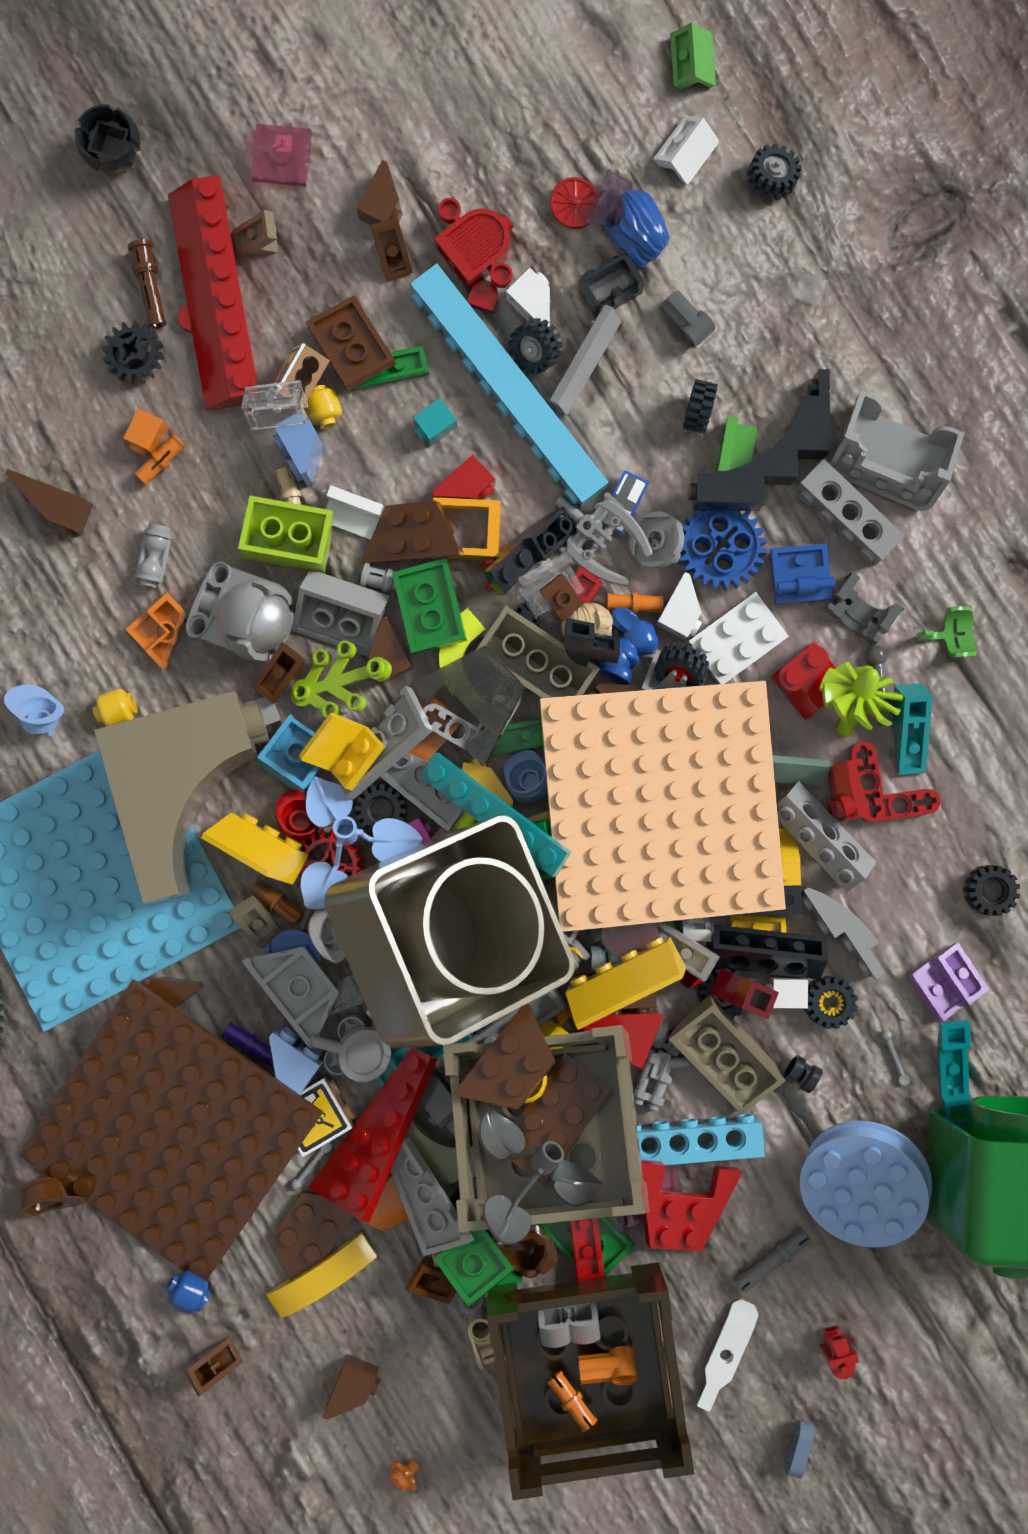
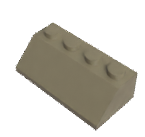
[474,606,600,699]

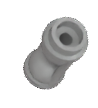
[135,523,172,588]

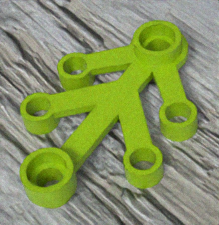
[290,640,392,718]

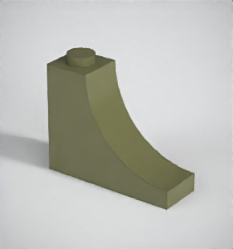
[405,1113,476,1186]

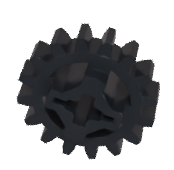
[102,321,165,384]

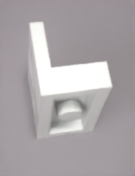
[653,115,719,184]
[326,485,384,540]

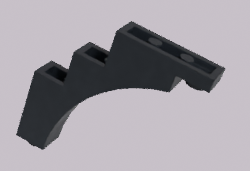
[688,369,831,511]

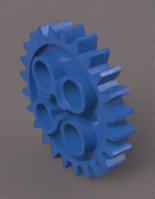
[678,510,767,591]

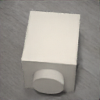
[765,977,808,1008]

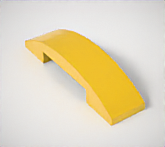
[266,1232,377,1318]

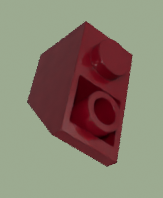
[710,968,779,1019]

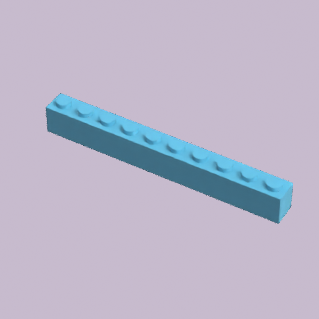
[410,263,609,508]

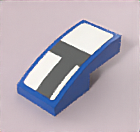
[602,470,649,535]

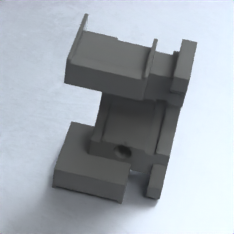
[823,571,904,645]

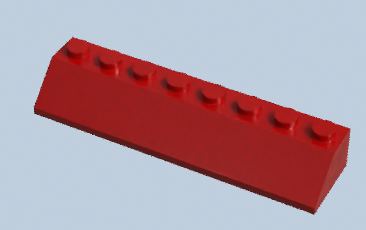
[168,175,261,411]

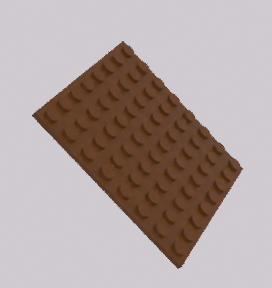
[19,979,323,1281]

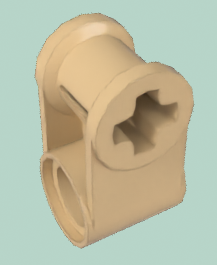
[468,1309,506,1370]

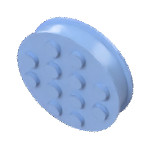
[800,1121,932,1247]

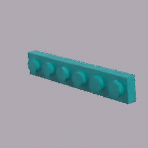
[420,753,572,877]

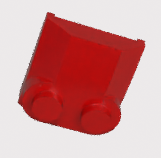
[770,641,836,720]
[827,759,871,821]

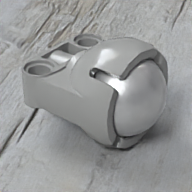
[186,562,294,661]

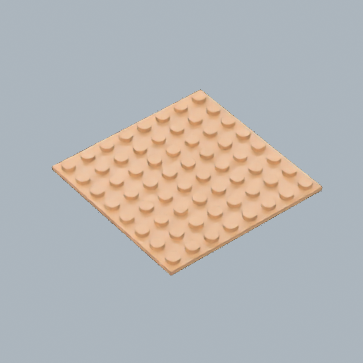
[539,681,786,932]

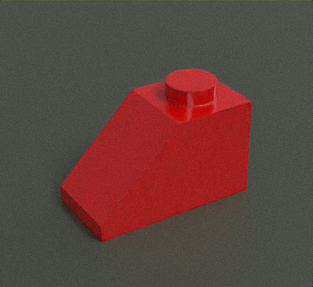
[431,454,496,500]

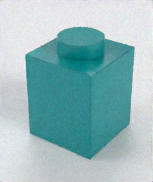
[413,398,458,446]

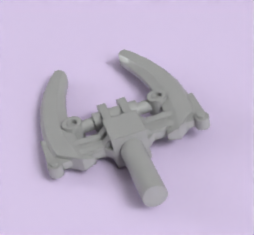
[555,492,653,586]

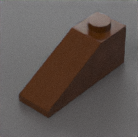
[5,469,93,536]

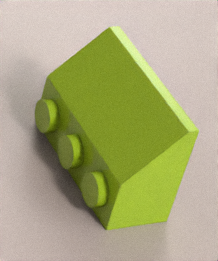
[238,496,333,574]

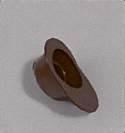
[15,1177,86,1218]

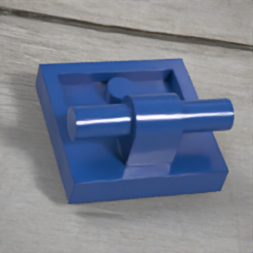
[770,543,835,605]

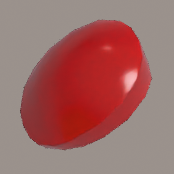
[275,790,320,843]

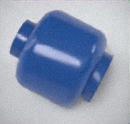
[165,1270,210,1315]

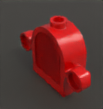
[434,198,513,291]

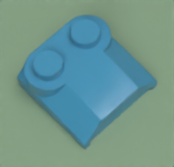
[257,714,321,792]

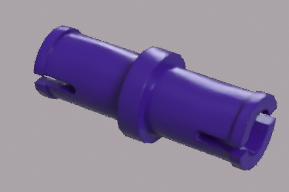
[221,1022,273,1066]

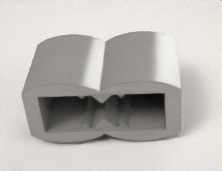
[538,1302,600,1348]

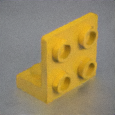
[299,713,385,791]

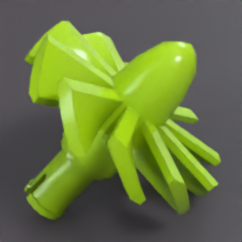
[819,662,903,737]

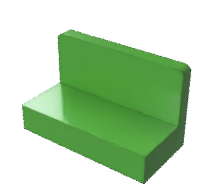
[670,22,716,90]
[715,416,757,473]

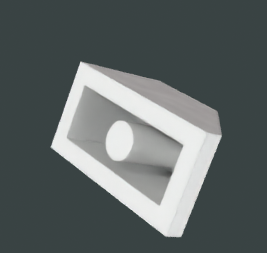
[506,268,550,327]
[656,572,702,641]

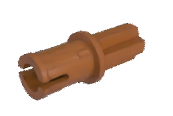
[250,879,303,925]

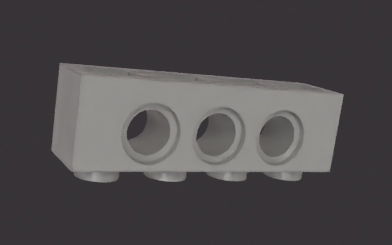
[796,459,905,565]
[776,781,877,893]

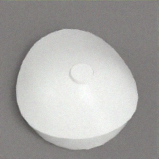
[308,908,346,963]

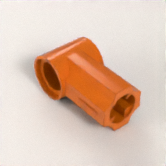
[578,1346,638,1386]

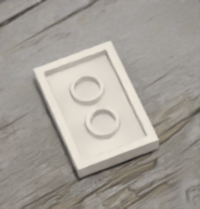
[688,592,789,684]

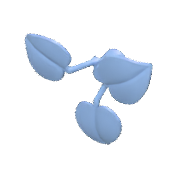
[301,776,422,909]

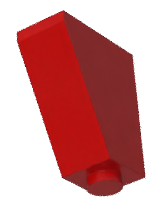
[575,1010,664,1068]

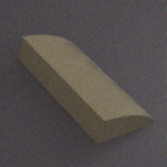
[668,995,785,1115]

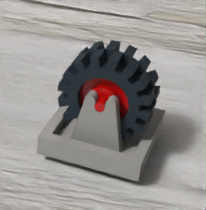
[640,642,709,691]

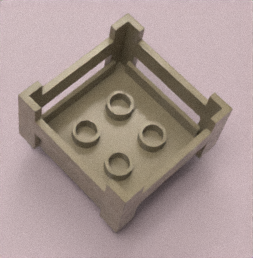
[443,1025,650,1232]

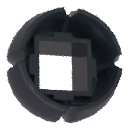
[75,104,141,174]

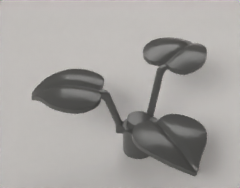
[479,1106,603,1245]

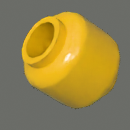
[303,385,342,429]
[93,689,138,726]

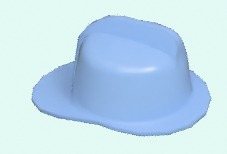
[4,685,64,738]

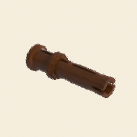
[127,239,167,328]

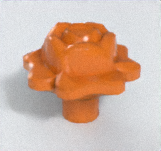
[390,1460,419,1492]

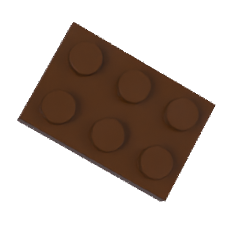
[306,295,396,391]

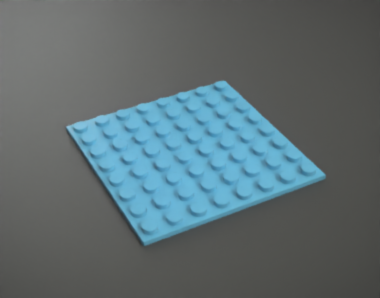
[0,750,241,1032]

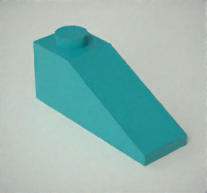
[892,683,933,775]

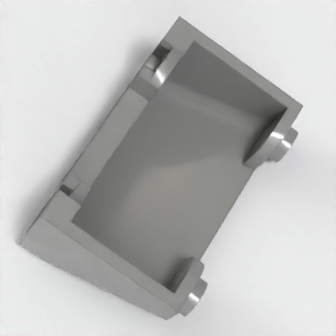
[830,390,964,511]

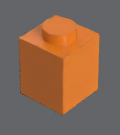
[123,408,169,456]

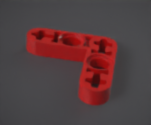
[849,742,941,822]

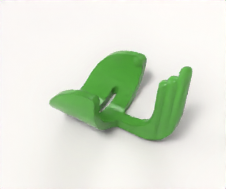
[916,606,977,658]

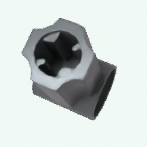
[660,290,716,348]

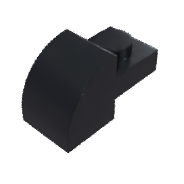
[564,618,620,667]

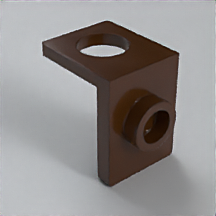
[540,574,584,621]

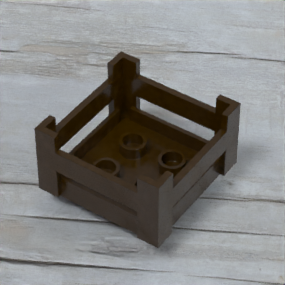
[487,1262,694,1500]

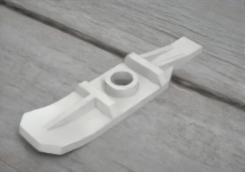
[696,1299,759,1412]

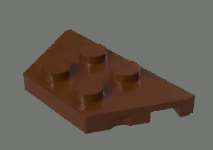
[362,500,464,565]
[454,1003,556,1110]
[270,1190,354,1280]

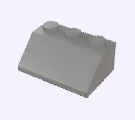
[292,569,390,657]

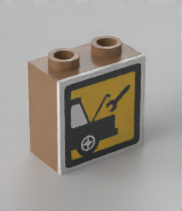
[265,343,330,413]
[298,1074,356,1157]

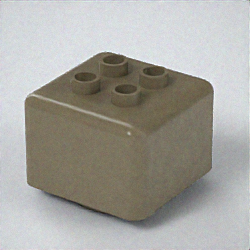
[324,816,575,1048]

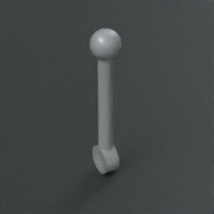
[881,1030,910,1086]
[290,1142,332,1190]

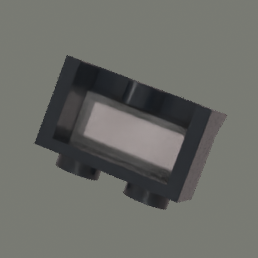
[578,253,643,320]

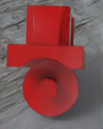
[819,1325,859,1379]

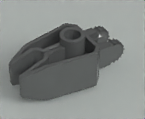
[420,1072,472,1137]

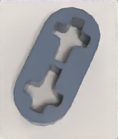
[785,1420,814,1479]

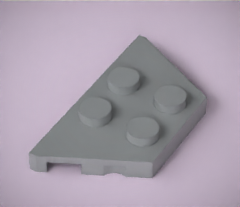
[242,946,340,1049]

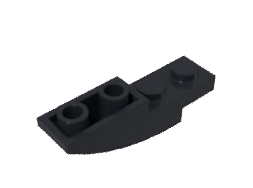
[483,506,577,596]

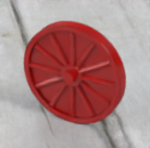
[550,177,600,229]

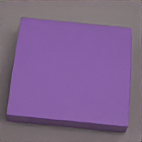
[907,942,989,1022]

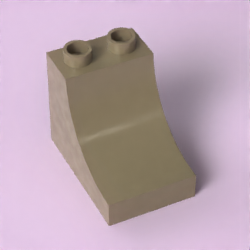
[94,691,270,904]

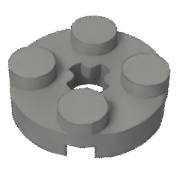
[629,511,684,569]

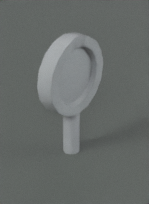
[309,1027,391,1082]

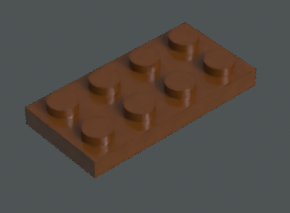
[508,1053,614,1186]

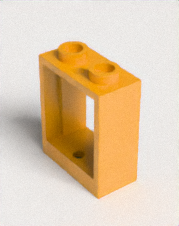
[433,497,501,561]

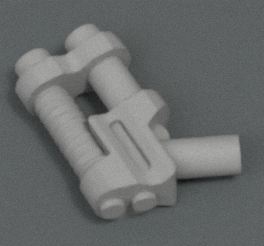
[633,1049,689,1111]

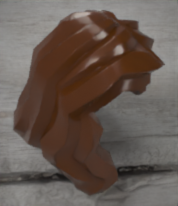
[493,1224,558,1279]

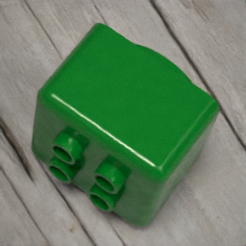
[926,1096,1028,1279]

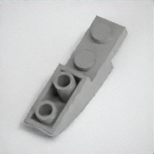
[801,887,885,979]

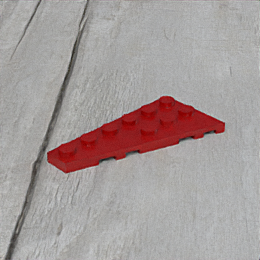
[308,1047,438,1223]

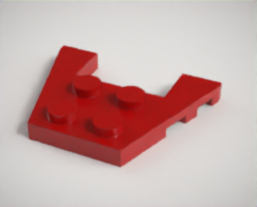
[641,1160,742,1251]

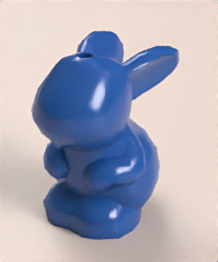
[594,607,659,685]

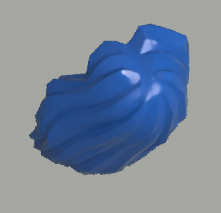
[604,189,669,268]

